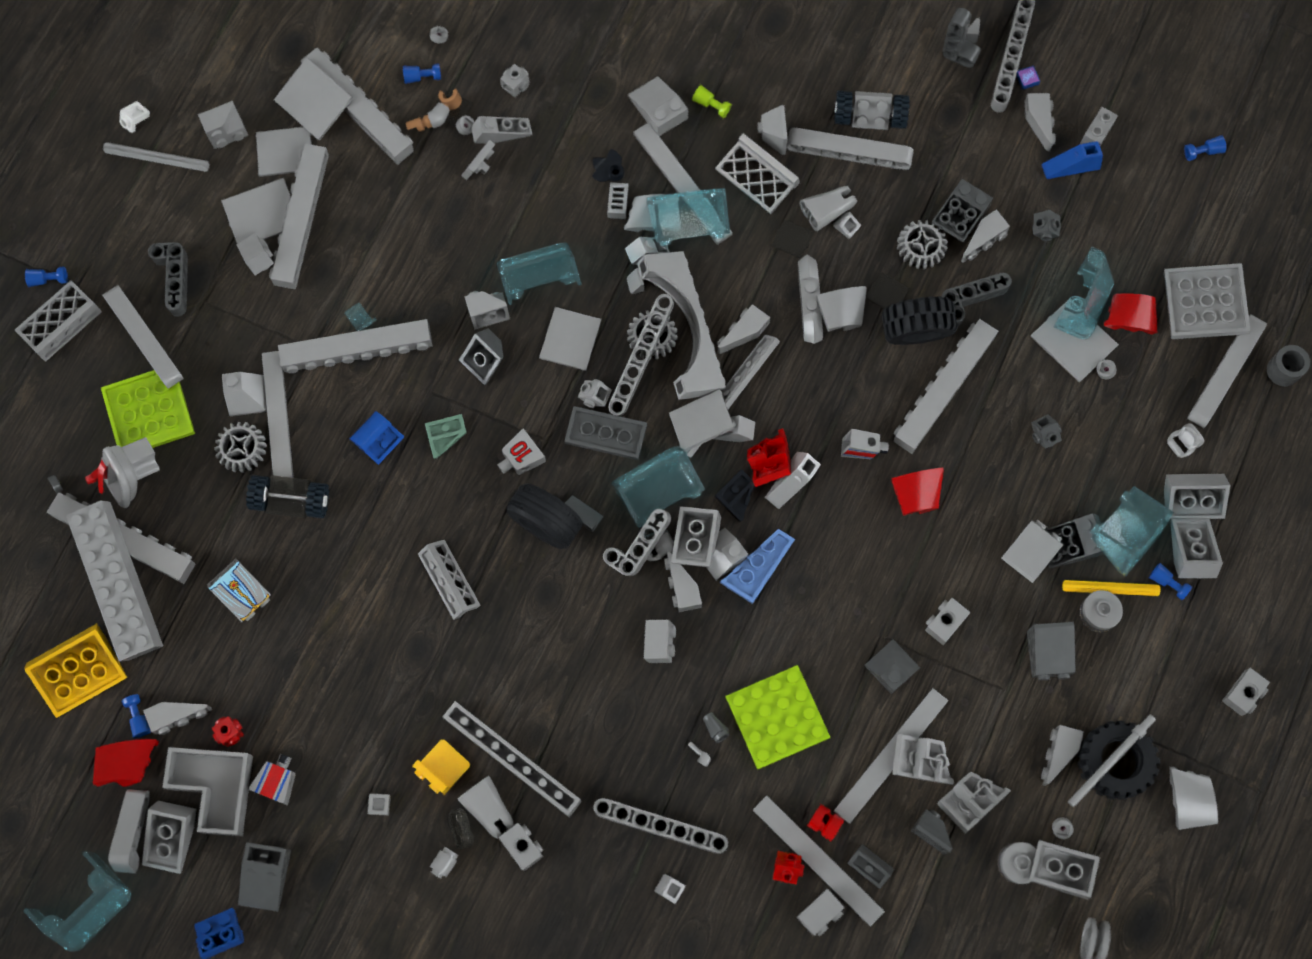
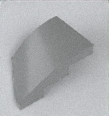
[624,194,681,232]
[816,286,867,332]
[892,734,954,785]
[1170,766,1218,830]
[937,772,1011,834]

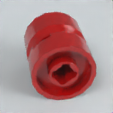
[807,804,845,842]

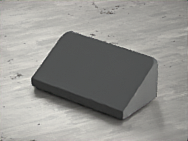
[565,495,604,532]
[848,844,894,889]

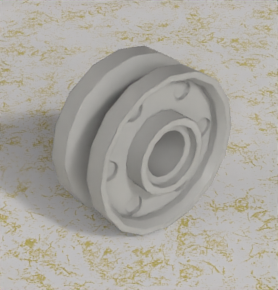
[1080,918,1110,959]

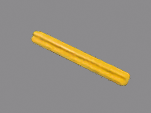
[1062,580,1161,596]

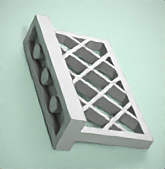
[715,133,800,214]
[15,281,102,362]

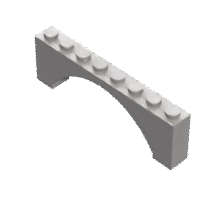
[637,251,726,400]

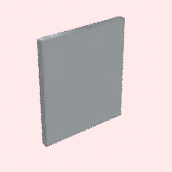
[256,127,311,177]
[539,307,602,371]
[669,389,735,452]

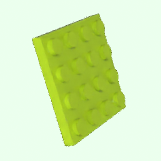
[101,370,195,448]
[725,665,831,770]

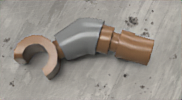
[406,89,462,132]

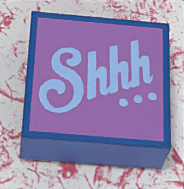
[1016,66,1040,90]

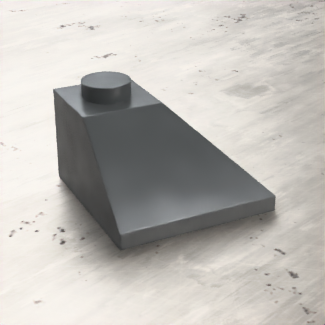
[459,328,503,385]
[864,639,920,694]
[911,809,952,855]

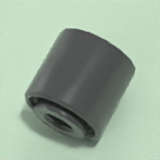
[1267,345,1310,387]

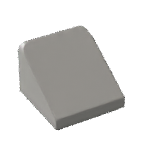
[966,18,980,43]
[833,212,861,239]
[627,268,645,294]
[655,874,686,904]

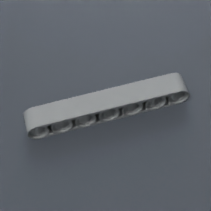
[991,0,1035,112]
[786,128,914,170]
[102,285,184,389]
[608,294,674,416]
[1187,314,1267,429]
[594,798,728,854]

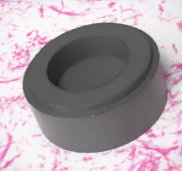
[48,475,63,494]

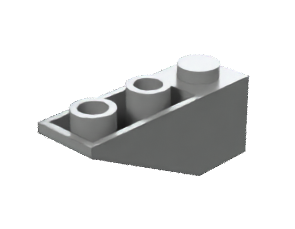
[1024,93,1056,151]
[471,116,532,144]
[961,209,1010,263]
[717,304,770,354]
[765,452,821,509]
[664,552,702,612]
[143,702,212,735]
[1041,725,1083,786]

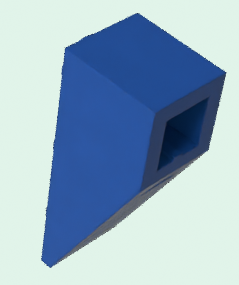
[1042,141,1103,179]

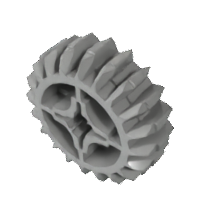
[897,220,947,270]
[627,310,677,360]
[214,422,267,473]

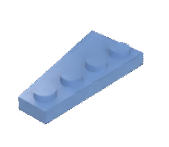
[720,529,795,604]

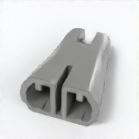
[800,186,857,231]
[457,776,514,839]

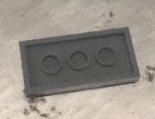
[564,406,647,460]

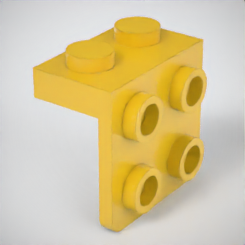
[413,740,470,795]

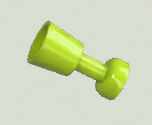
[692,85,732,118]

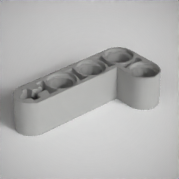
[603,509,671,576]
[108,789,150,874]

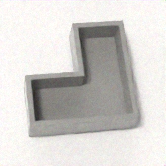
[163,747,253,836]

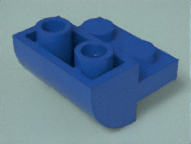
[349,411,404,465]
[194,908,244,959]

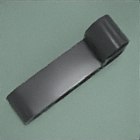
[942,8,981,68]
[148,242,188,317]
[942,273,1012,327]

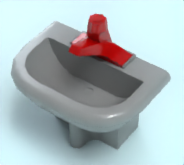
[85,437,160,508]

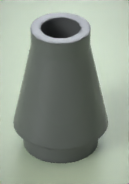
[703,712,729,743]

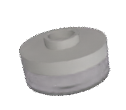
[1080,590,1123,632]
[997,842,1036,884]

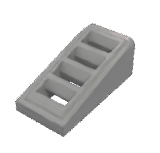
[607,183,629,219]

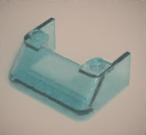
[496,243,581,305]
[24,851,131,951]

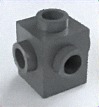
[1032,210,1061,241]
[1031,414,1062,449]

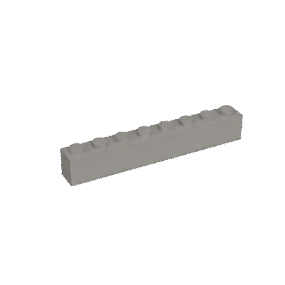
[301,48,414,165]
[269,144,329,289]
[278,319,433,373]
[893,319,998,454]
[47,492,196,584]
[443,701,582,818]

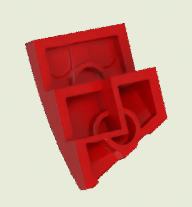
[1104,293,1157,335]
[747,428,791,487]
[891,467,944,516]
[93,739,159,787]

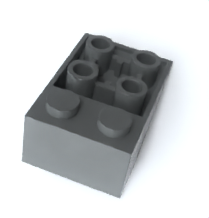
[932,179,993,242]
[1045,513,1110,569]
[238,842,291,912]

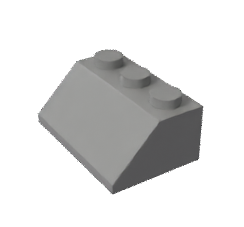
[1164,474,1230,519]

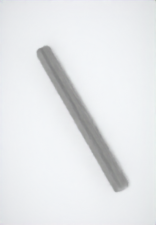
[103,142,210,172]

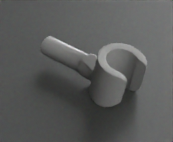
[688,742,711,767]

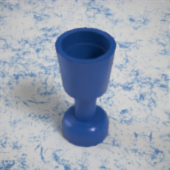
[403,64,441,84]
[1184,135,1227,161]
[25,267,68,287]
[1148,563,1192,601]
[122,694,151,738]

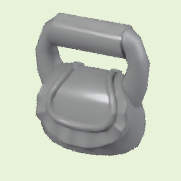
[1167,423,1204,458]
[640,529,674,561]

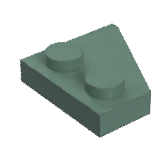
[425,414,467,459]

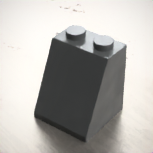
[1027,622,1076,681]

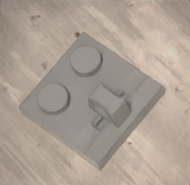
[461,140,495,180]

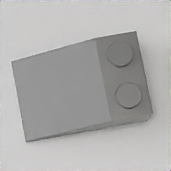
[628,77,688,136]
[671,506,721,567]
[1170,519,1223,578]
[142,801,196,874]
[1029,840,1100,899]

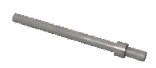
[1068,715,1156,807]

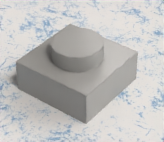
[368,794,391,816]

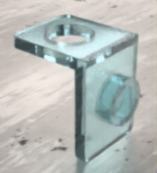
[345,303,377,331]

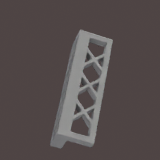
[418,540,480,620]

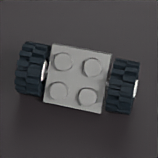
[835,91,909,130]

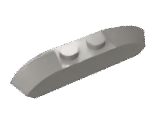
[798,255,823,344]

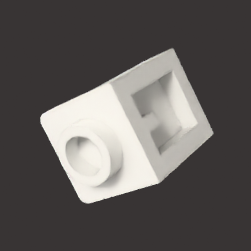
[120,101,150,133]

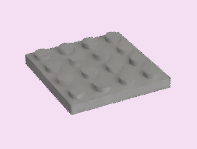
[1164,263,1251,339]

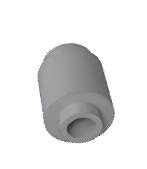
[430,847,458,879]

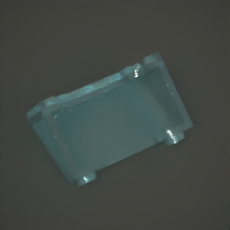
[646,188,730,246]
[1054,246,1114,339]
[611,446,705,528]
[1091,486,1174,577]

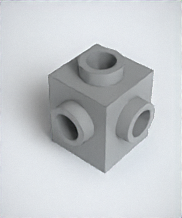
[500,64,529,97]
[578,379,612,408]

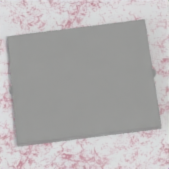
[274,58,353,140]
[222,178,291,244]
[1030,299,1119,383]

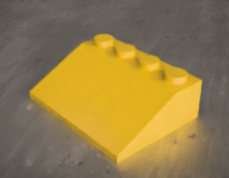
[24,624,127,718]

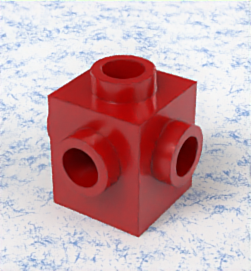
[212,716,244,747]
[773,851,804,884]

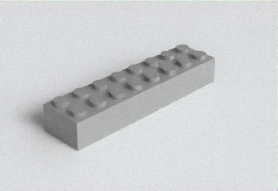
[66,500,163,661]

